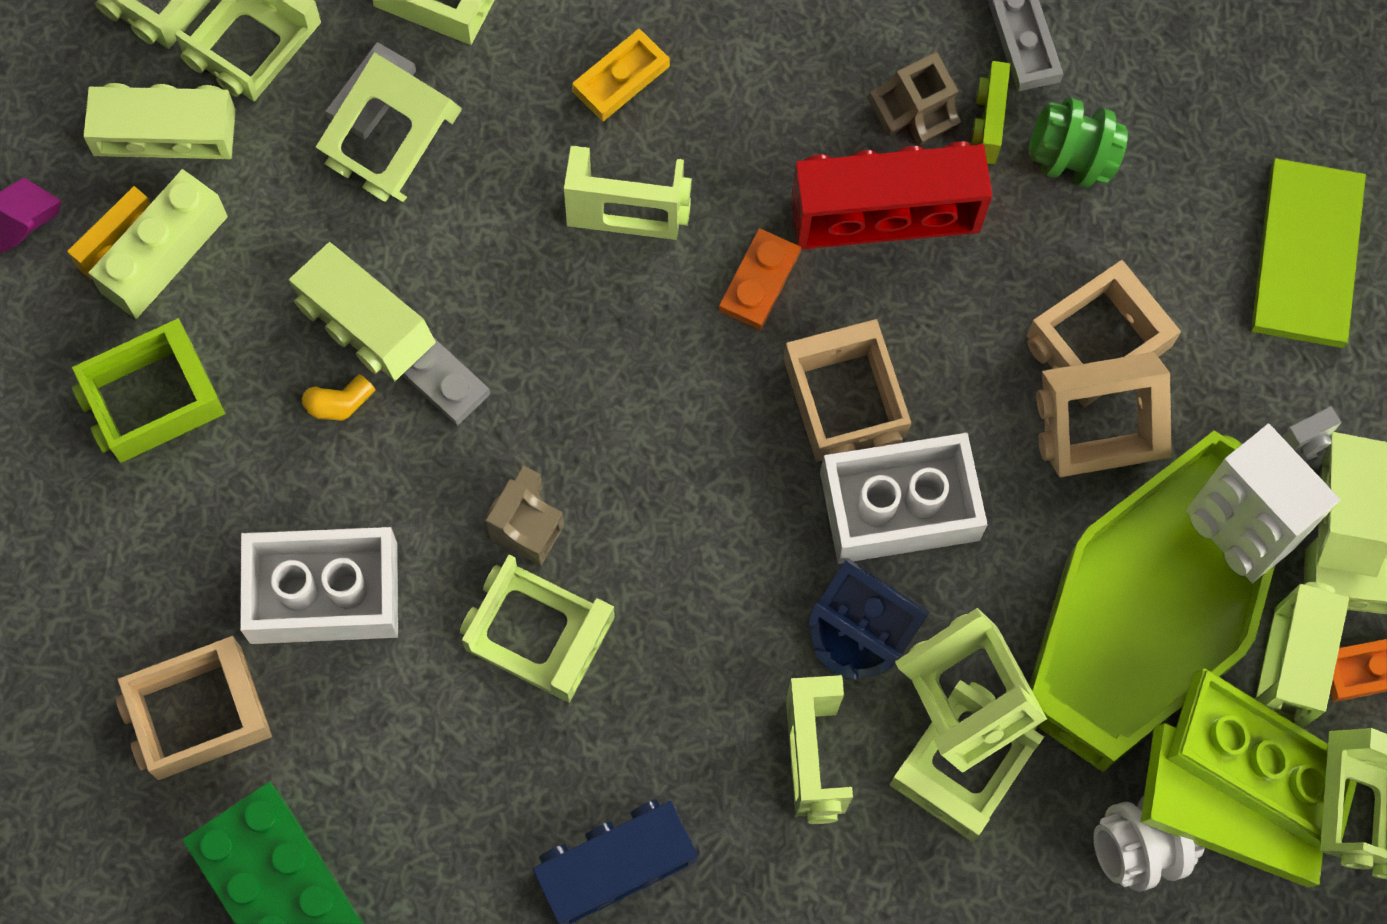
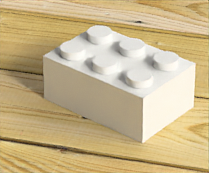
[1185,423,1341,584]
[820,433,988,564]
[240,527,398,644]

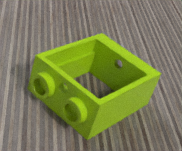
[72,318,226,463]

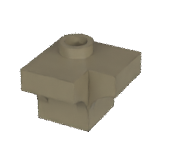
[867,52,961,146]
[485,465,564,566]

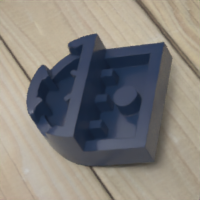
[809,559,930,679]

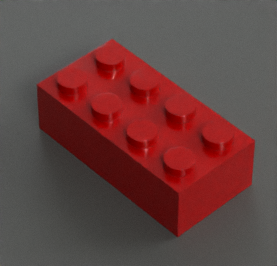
[791,142,992,250]

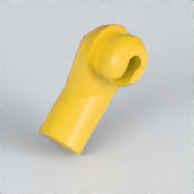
[302,374,376,421]

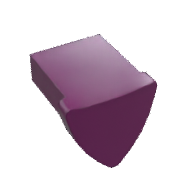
[0,177,61,253]

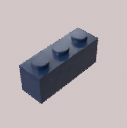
[533,799,698,924]

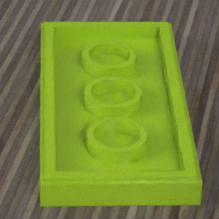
[1251,158,1366,348]
[1167,668,1357,855]
[1140,723,1323,888]

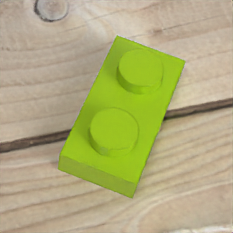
[971,61,1010,164]

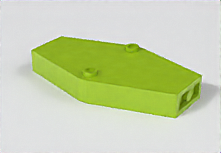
[1029,430,1275,772]

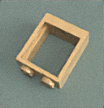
[1026,260,1181,408]
[783,319,911,462]
[1036,352,1172,478]
[115,636,272,780]

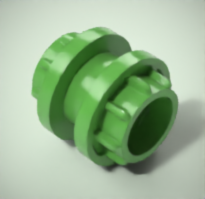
[1029,97,1128,188]

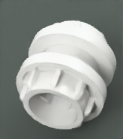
[1094,796,1205,892]

